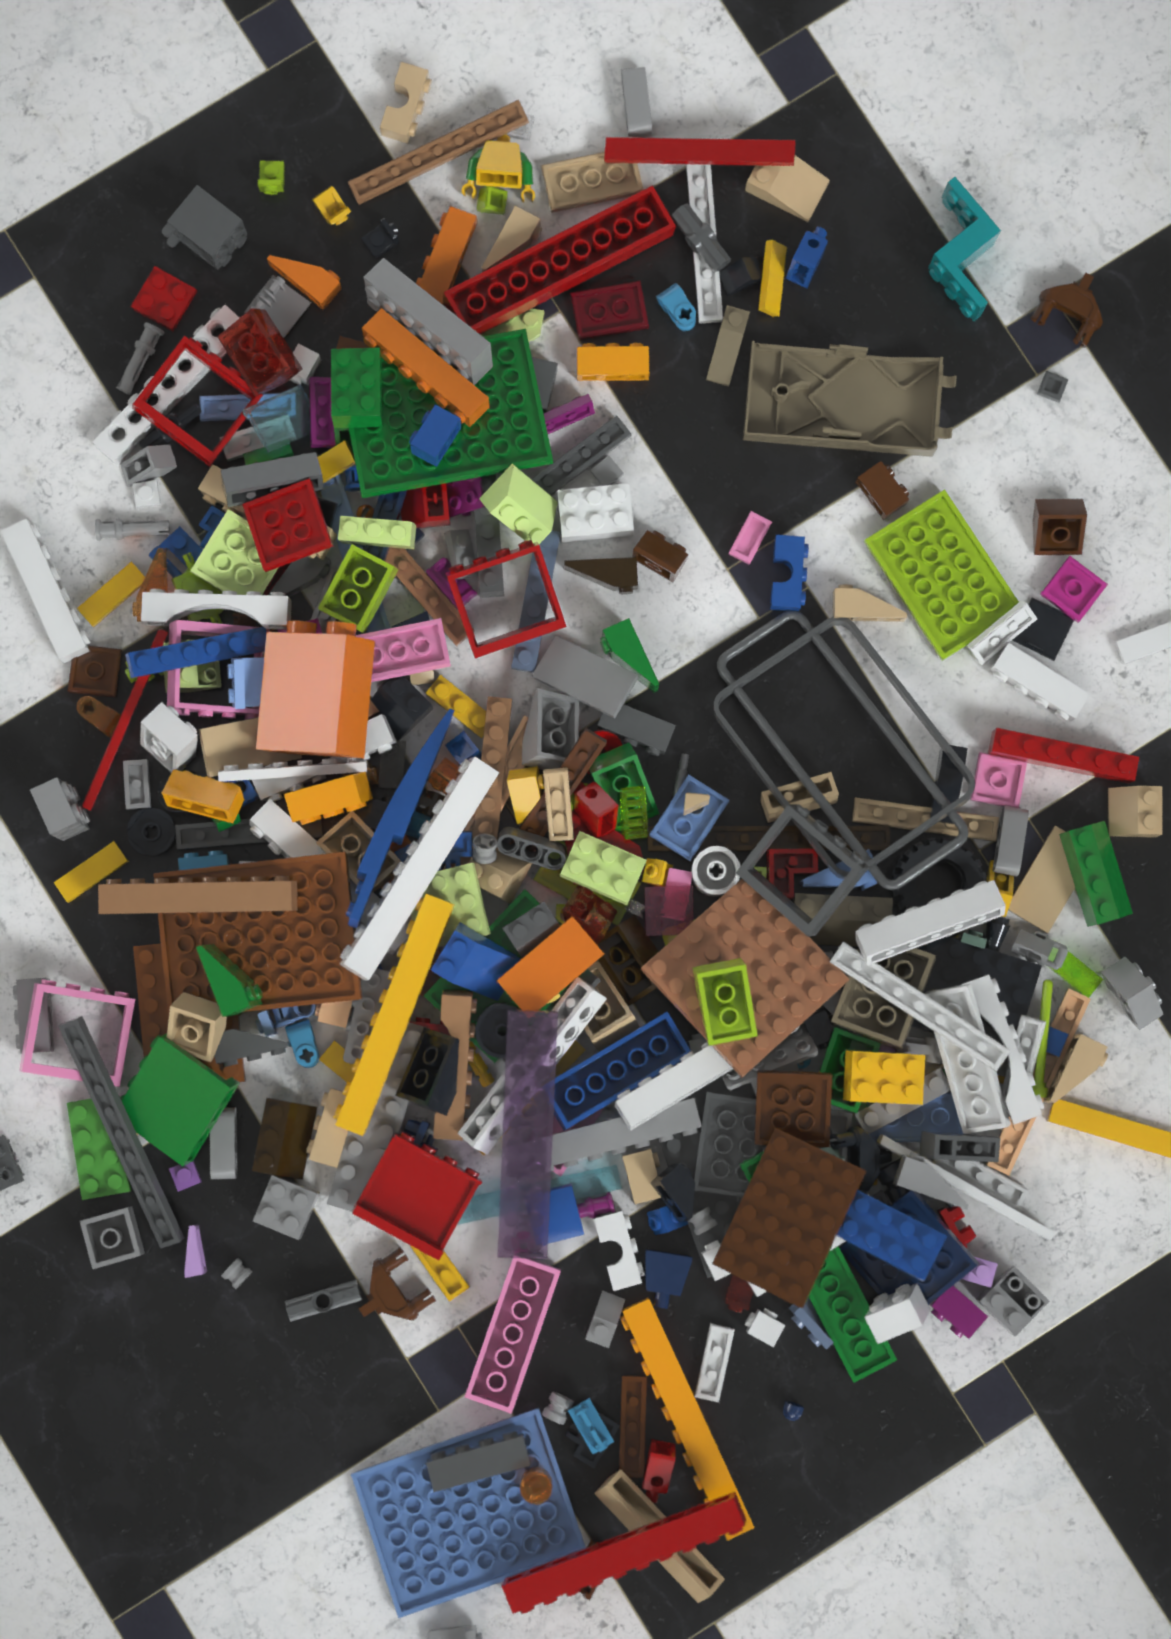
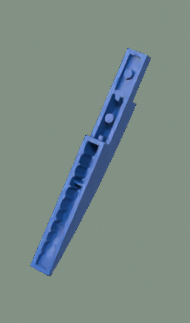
[346,709,454,929]

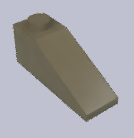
[706,305,750,386]

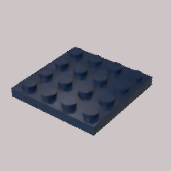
[839,1190,979,1305]

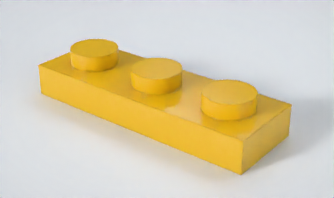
[425,674,486,739]

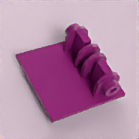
[447,477,484,517]

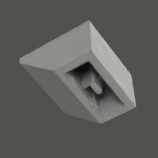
[976,1266,1050,1337]

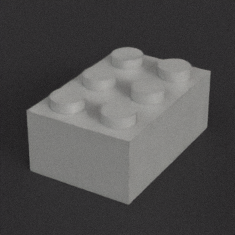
[30,778,90,841]

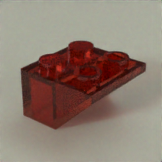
[562,884,618,945]

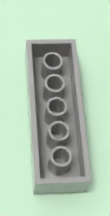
[364,258,493,385]

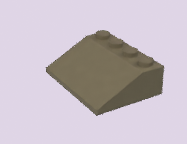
[831,948,936,1051]

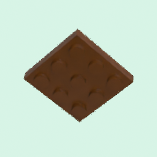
[755,1070,832,1147]

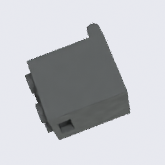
[162,185,247,270]

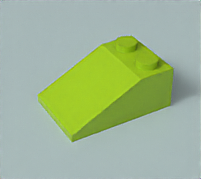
[692,958,758,1046]

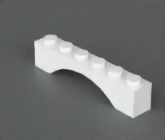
[141,589,292,630]
[252,714,397,802]
[961,975,1044,1125]

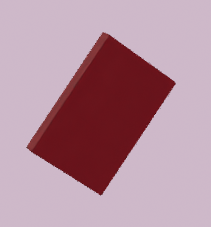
[570,281,649,341]

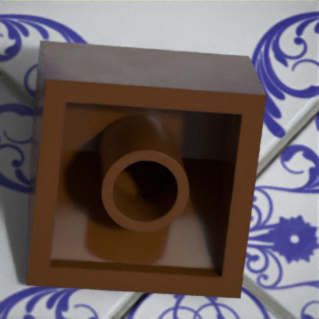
[1033,499,1087,555]
[632,530,689,583]

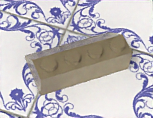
[793,893,893,947]

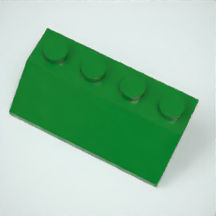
[1059,821,1133,927]

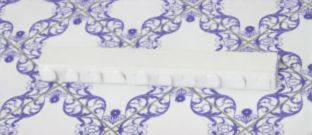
[340,757,499,980]

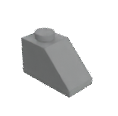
[120,444,177,486]
[585,1290,625,1348]

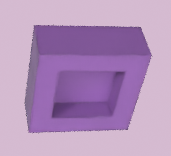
[169,1160,202,1192]

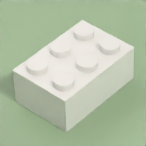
[557,483,634,543]
[140,702,198,773]

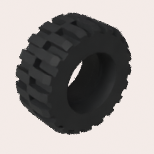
[891,838,986,914]

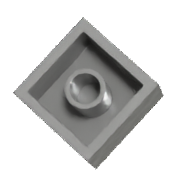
[253,1175,320,1240]
[80,1206,145,1269]

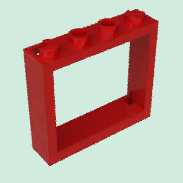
[132,336,263,466]
[445,540,567,658]

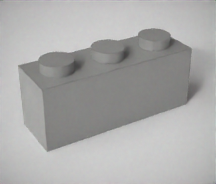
[13,978,54,1053]

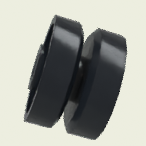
[475,1002,530,1059]

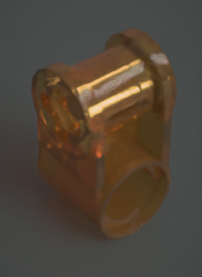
[77,696,121,738]

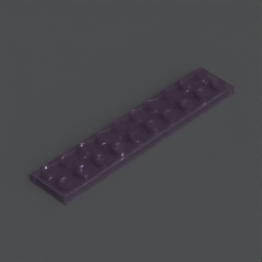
[497,1010,558,1259]

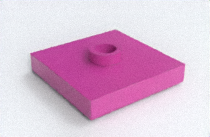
[1040,556,1108,623]

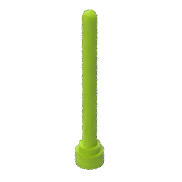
[1032,979,1053,1098]

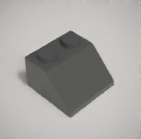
[502,901,560,958]

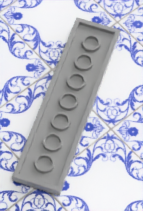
[327,1022,430,1212]

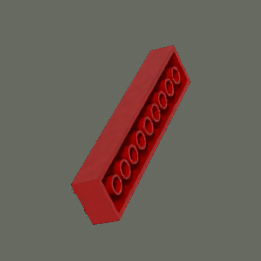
[443,185,676,335]

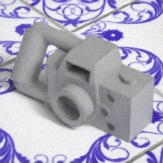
[1011,929,1068,970]

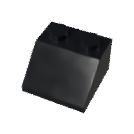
[371,676,433,742]

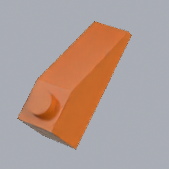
[267,255,342,310]

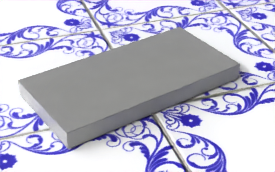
[532,635,639,719]

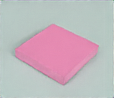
[970,752,1027,808]

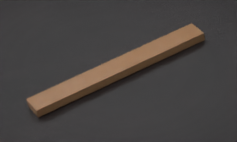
[348,99,529,205]

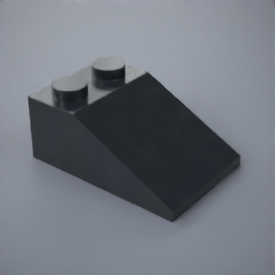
[395,1027,459,1116]

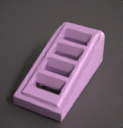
[184,1224,207,1278]

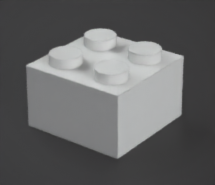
[865,1284,930,1344]

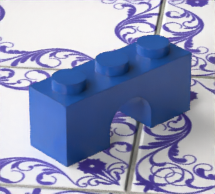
[770,535,809,611]

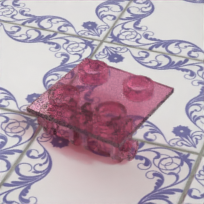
[645,886,693,936]

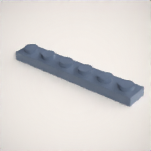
[511,530,561,673]

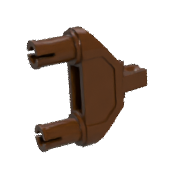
[1031,273,1103,348]
[359,1247,436,1321]

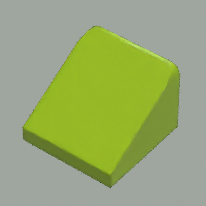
[476,186,508,215]

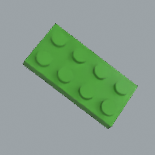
[67,1099,132,1200]

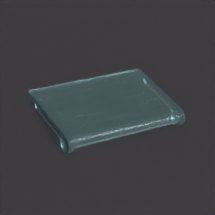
[243,385,310,453]

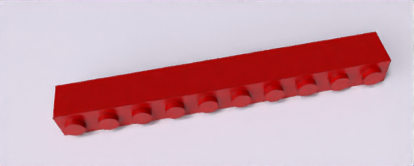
[501,1491,747,1614]

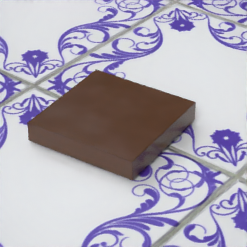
[68,645,123,698]

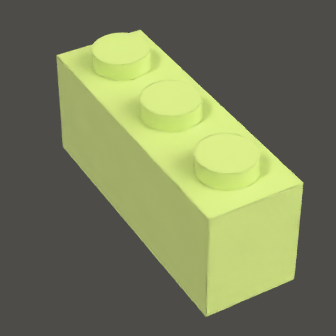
[338,516,416,549]

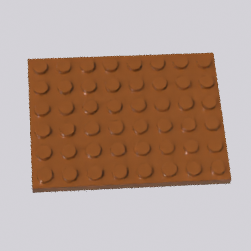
[154,852,362,1016]

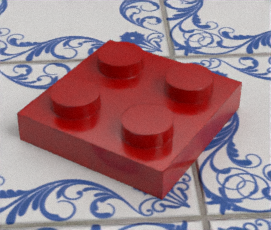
[131,266,197,332]

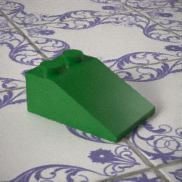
[600,618,659,693]
[589,742,659,832]
[196,944,263,1017]

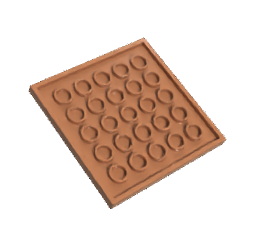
[641,879,850,1078]

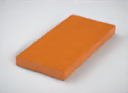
[497,916,604,1018]

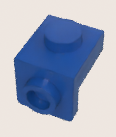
[647,1205,688,1235]

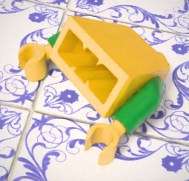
[462,134,535,203]

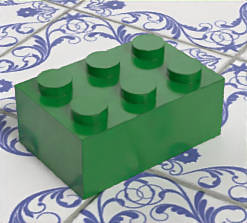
[331,348,382,428]

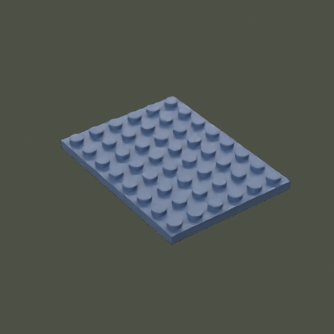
[351,1407,586,1619]

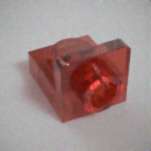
[724,1274,753,1313]

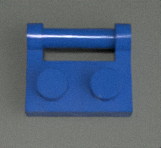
[149,526,203,578]

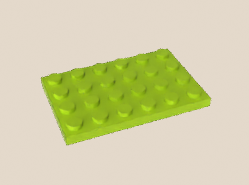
[864,489,1019,661]

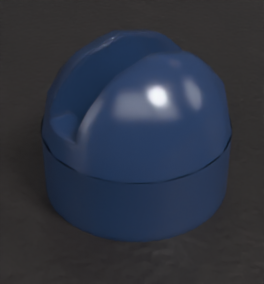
[783,1401,804,1421]

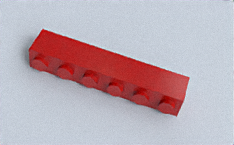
[988,728,1139,784]

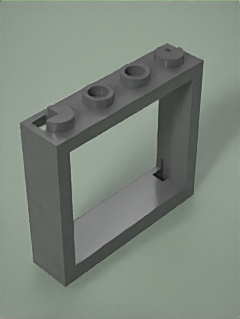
[736,804,869,937]

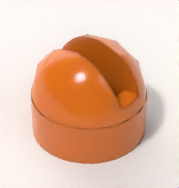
[356,504,374,518]

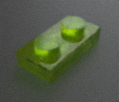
[1049,951,1104,998]

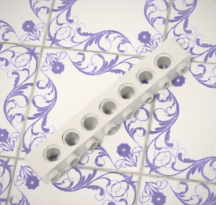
[93,305,248,466]
[458,977,607,1154]

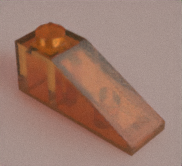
[132,548,168,622]

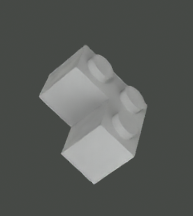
[1101,957,1163,1030]

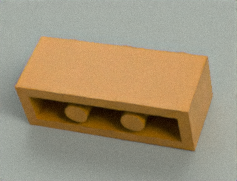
[577,343,649,381]
[162,769,245,823]

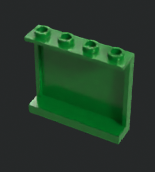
[120,1033,240,1166]

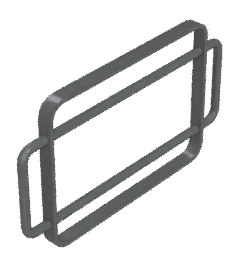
[714,610,975,890]

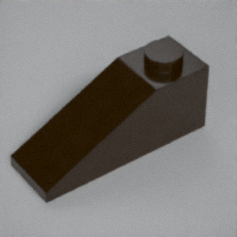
[564,557,638,594]

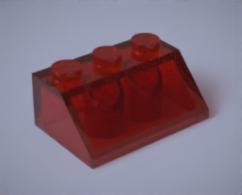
[217,308,303,397]

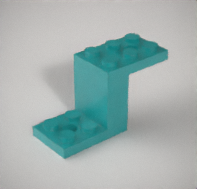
[928,177,1001,321]

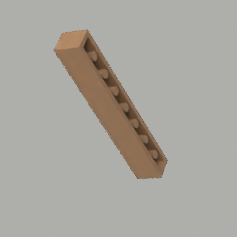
[98,876,297,914]

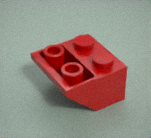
[401,483,451,528]

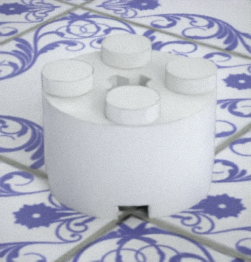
[691,846,741,897]

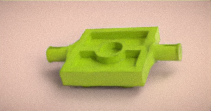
[171,552,224,624]

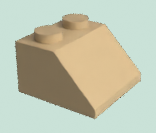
[1108,786,1162,837]
[469,847,532,904]
[167,992,227,1062]

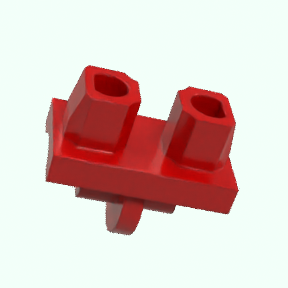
[936,1205,977,1248]

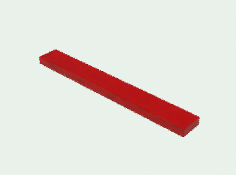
[604,137,796,166]
[82,628,169,811]

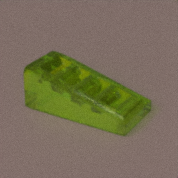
[620,786,648,840]

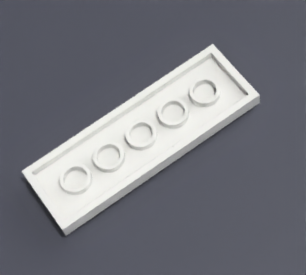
[924,983,1011,1134]

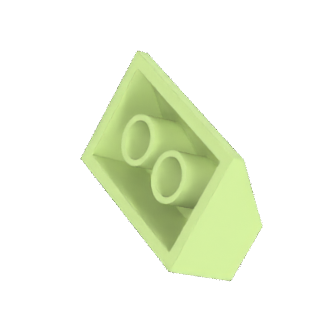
[479,464,558,544]

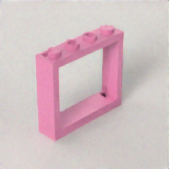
[167,620,270,720]
[19,979,135,1087]

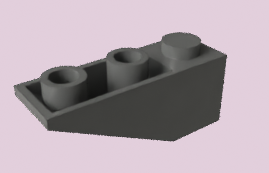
[214,1029,291,1067]

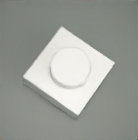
[133,480,161,509]

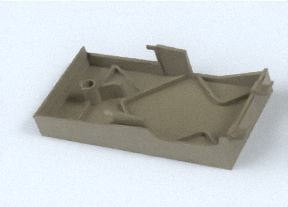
[743,341,956,457]

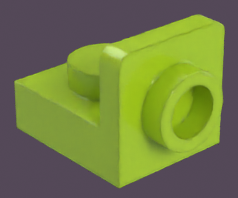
[258,161,285,195]

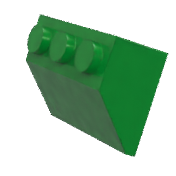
[819,1027,881,1113]

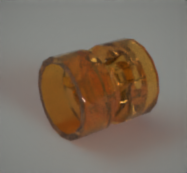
[520,1467,553,1505]

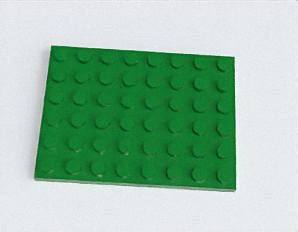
[349,329,553,498]

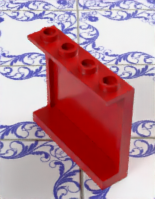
[352,1131,482,1261]

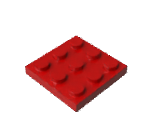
[242,478,333,572]

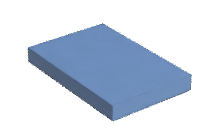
[649,774,729,862]

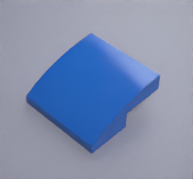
[524,1183,584,1247]

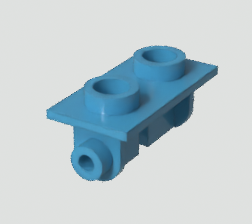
[568,1398,614,1454]

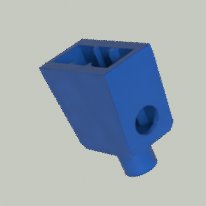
[786,227,828,288]

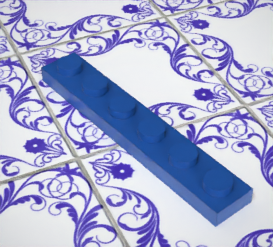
[125,627,267,678]

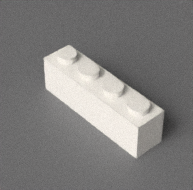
[990,643,1091,722]

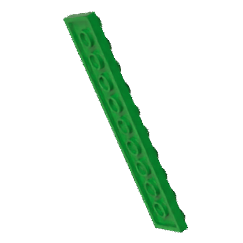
[740,1151,897,1383]

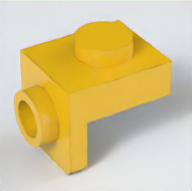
[312,186,351,226]
[642,858,673,888]

